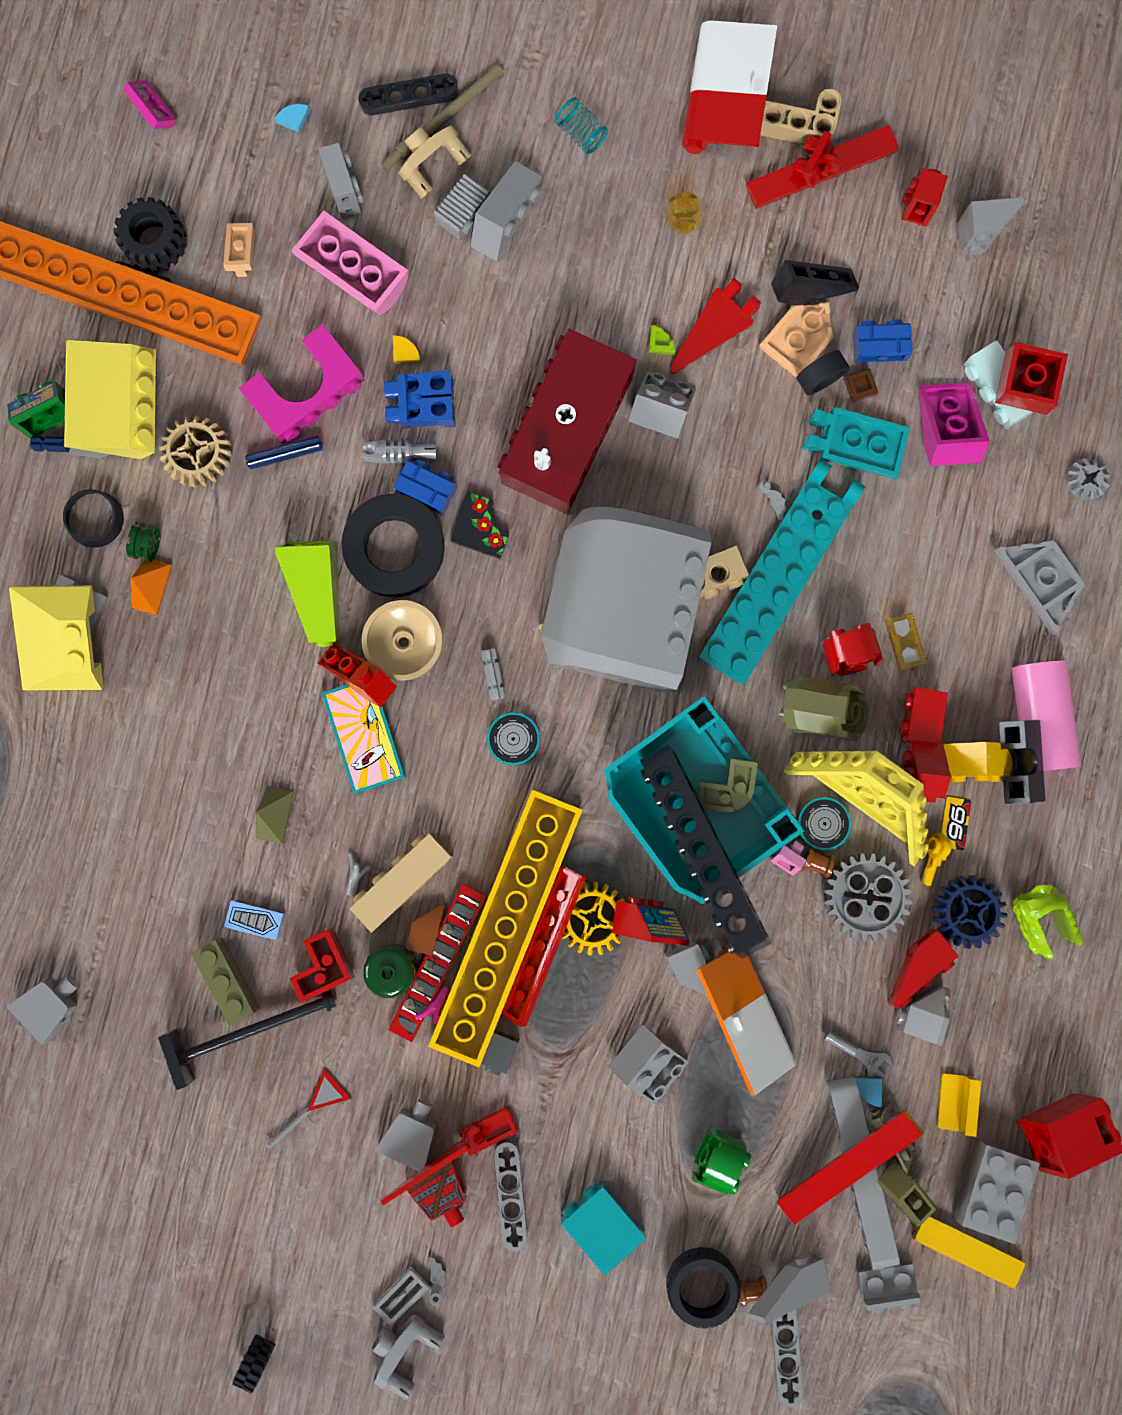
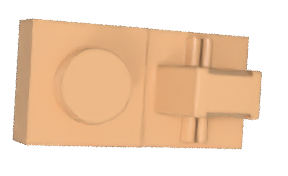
[223,223,255,277]

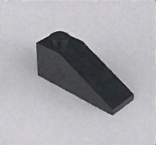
[771,260,859,305]

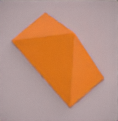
[131,560,173,615]

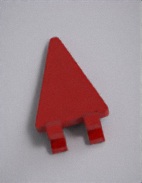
[670,278,761,374]
[380,1124,488,1205]

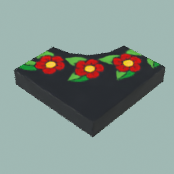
[451,492,509,560]

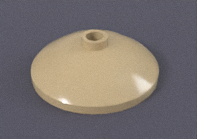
[362,600,443,681]

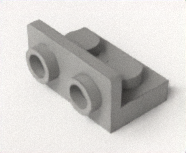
[857,1261,922,1313]

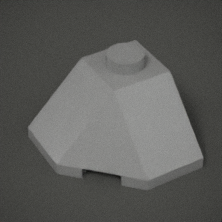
[896,985,950,1046]

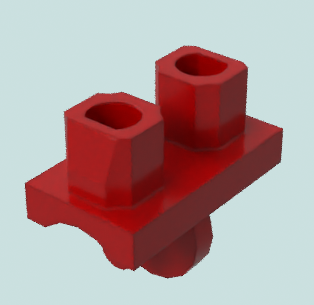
[793,131,841,188]

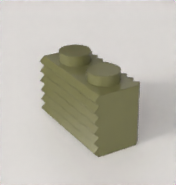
[877,1163,936,1226]

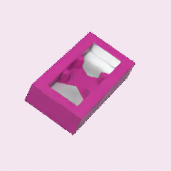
[123,80,177,129]

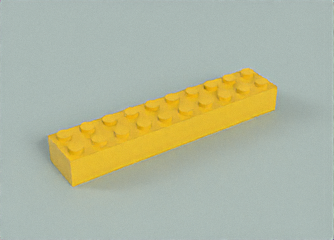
[428,790,583,1067]

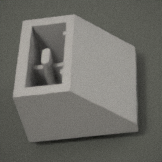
[628,371,696,439]
[664,940,711,995]
[608,1025,689,1104]

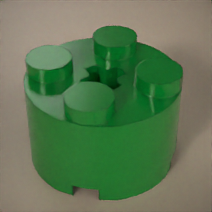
[692,1128,751,1195]

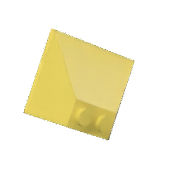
[9,585,104,690]

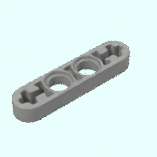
[494,1140,527,1252]
[771,1309,803,1408]

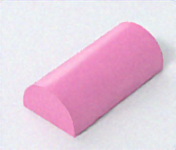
[292,211,409,315]
[1012,660,1082,771]

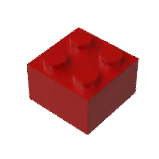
[995,342,1068,415]

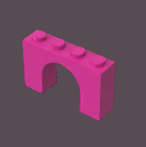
[239,324,365,444]

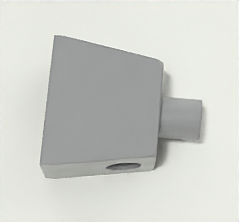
[6,976,78,1045]
[375,1099,437,1171]

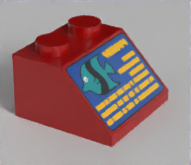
[612,897,690,946]

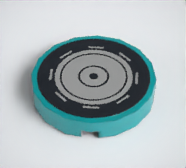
[487,712,540,766]
[797,797,852,851]

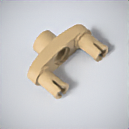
[397,125,472,199]

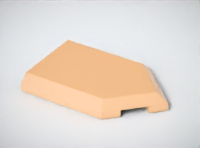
[759,302,833,377]

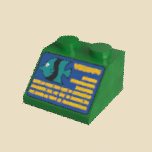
[7,381,65,438]

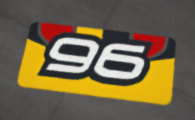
[941,797,971,850]

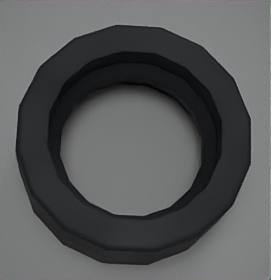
[796,350,850,396]

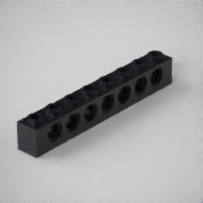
[640,745,772,959]

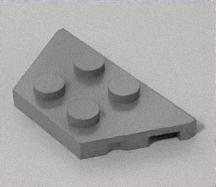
[994,540,1085,635]

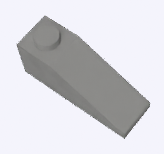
[748,1253,832,1324]

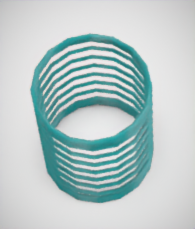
[555,97,609,155]

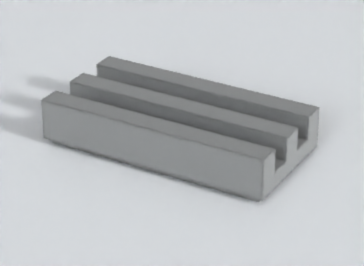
[372,1265,431,1327]

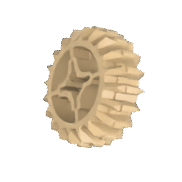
[159,415,232,488]

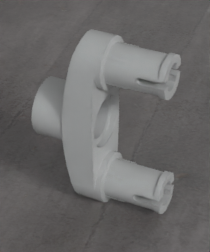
[371,1314,445,1400]

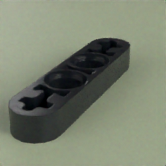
[358,74,458,115]

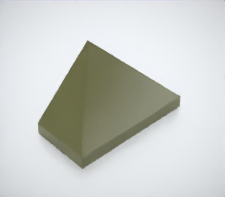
[256,786,294,844]

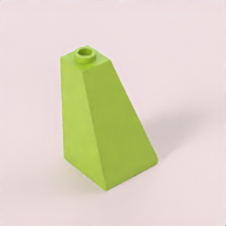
[275,540,340,647]

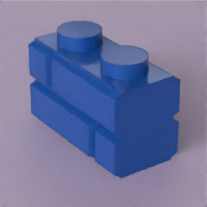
[853,320,913,363]
[394,459,457,515]

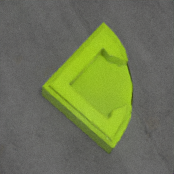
[649,325,675,355]

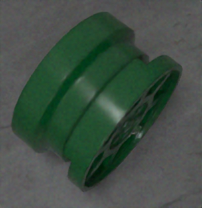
[126,521,161,562]

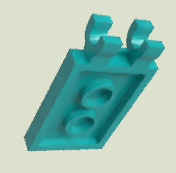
[803,407,910,480]

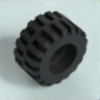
[114,197,187,273]

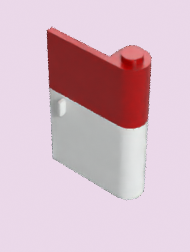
[682,21,777,154]

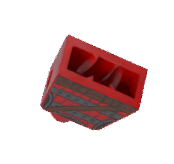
[406,1160,467,1228]

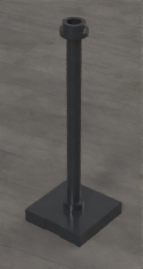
[158,991,337,1091]

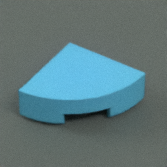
[275,104,310,133]
[854,1077,882,1107]

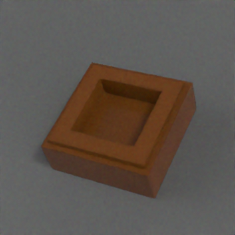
[844,368,878,403]

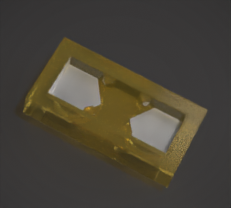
[885,613,927,671]

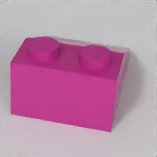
[919,382,990,466]

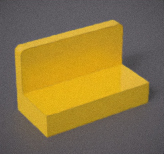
[937,1073,981,1137]

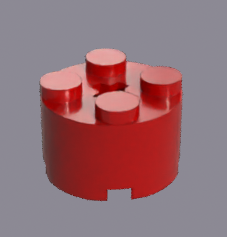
[822,623,884,676]

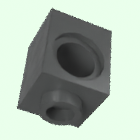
[481,1029,520,1075]

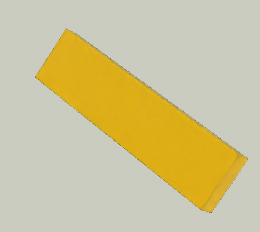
[912,1216,1026,1289]

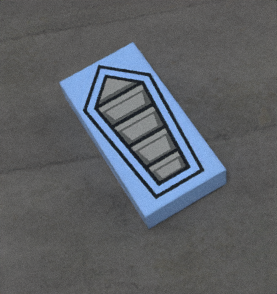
[224,900,285,940]

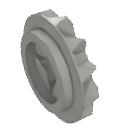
[1067,458,1110,500]

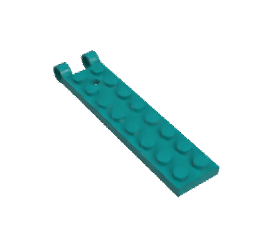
[698,459,866,686]

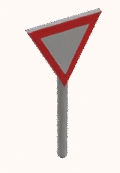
[267,1068,351,1149]

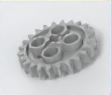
[823,853,913,941]

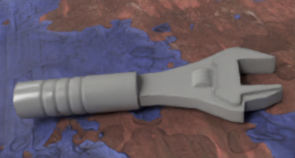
[823,1030,893,1077]

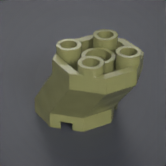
[780,676,868,741]

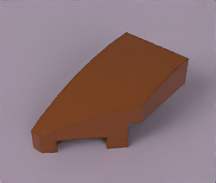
[406,904,445,956]

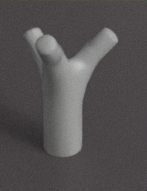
[345,852,371,897]

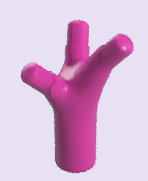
[415,986,451,1024]

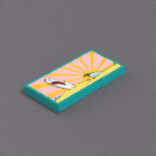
[322,685,406,794]

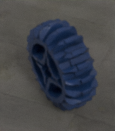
[932,875,1008,949]

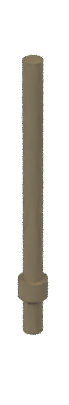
[381,64,503,171]

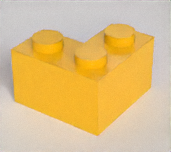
[944,742,1013,782]

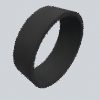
[63,489,124,548]

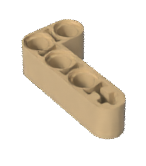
[761,89,841,145]

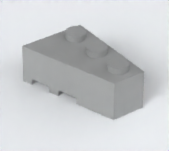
[470,161,542,262]

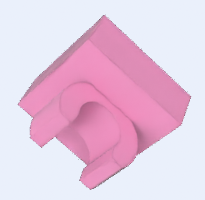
[771,840,807,876]

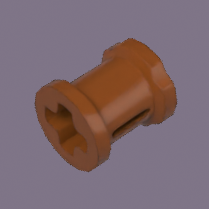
[802,847,836,878]
[739,1276,767,1307]

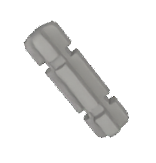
[481,648,506,701]

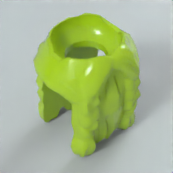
[1012,885,1083,959]

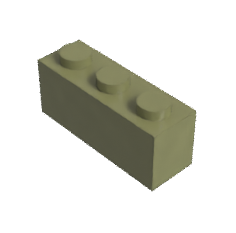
[191,937,260,1026]

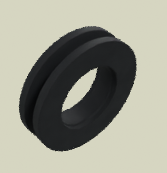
[341,494,445,598]

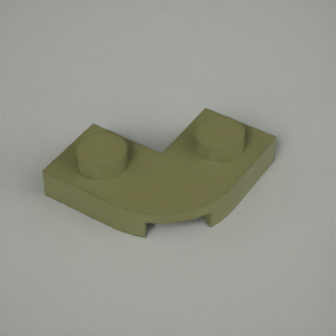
[698,758,759,813]

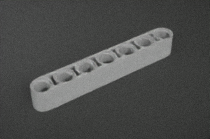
[826,1076,900,1271]

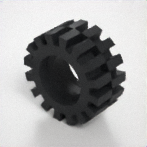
[232,1334,276,1394]

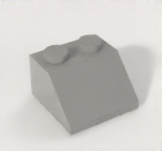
[957,197,1025,255]

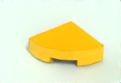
[393,335,421,364]

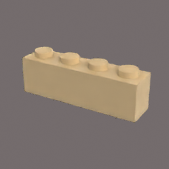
[350,833,453,933]

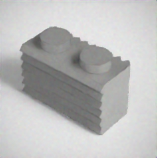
[434,173,491,240]

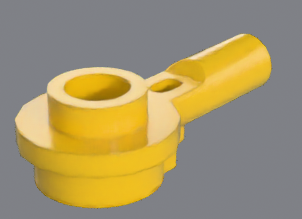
[921,832,952,886]

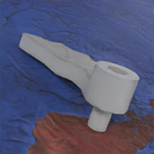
[757,481,787,521]
[429,1256,446,1306]

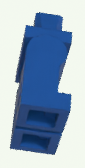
[384,370,455,428]

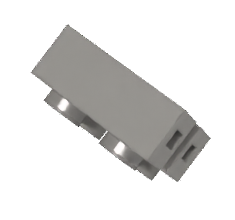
[319,142,363,219]

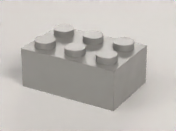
[953,1139,1040,1244]

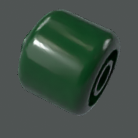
[363,944,418,998]

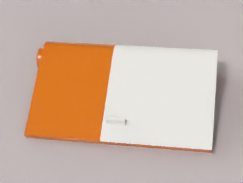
[696,943,797,1096]

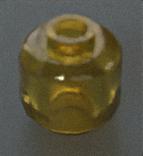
[667,192,702,233]

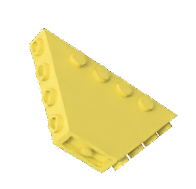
[784,751,929,867]

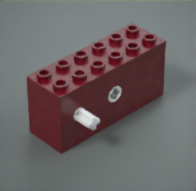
[497,328,637,515]

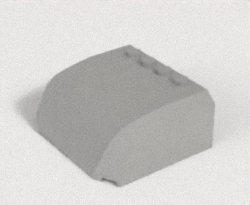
[541,507,711,692]

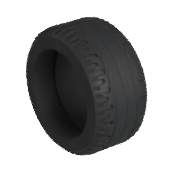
[666,1247,741,1328]

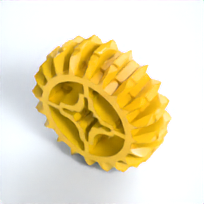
[562,882,625,955]

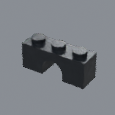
[999,720,1046,804]

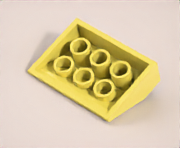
[64,340,156,459]

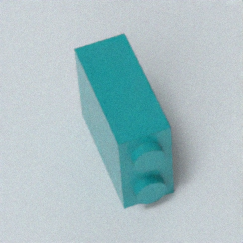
[561,1181,647,1276]

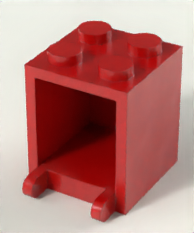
[1016,1093,1122,1179]

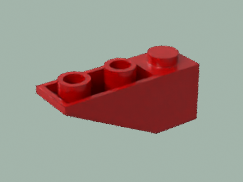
[317,643,397,708]
[888,929,959,1008]

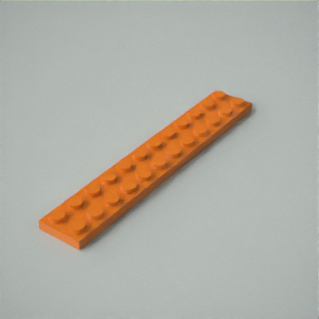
[0,221,262,366]

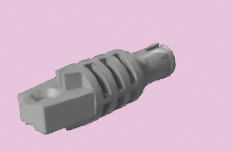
[363,440,436,464]

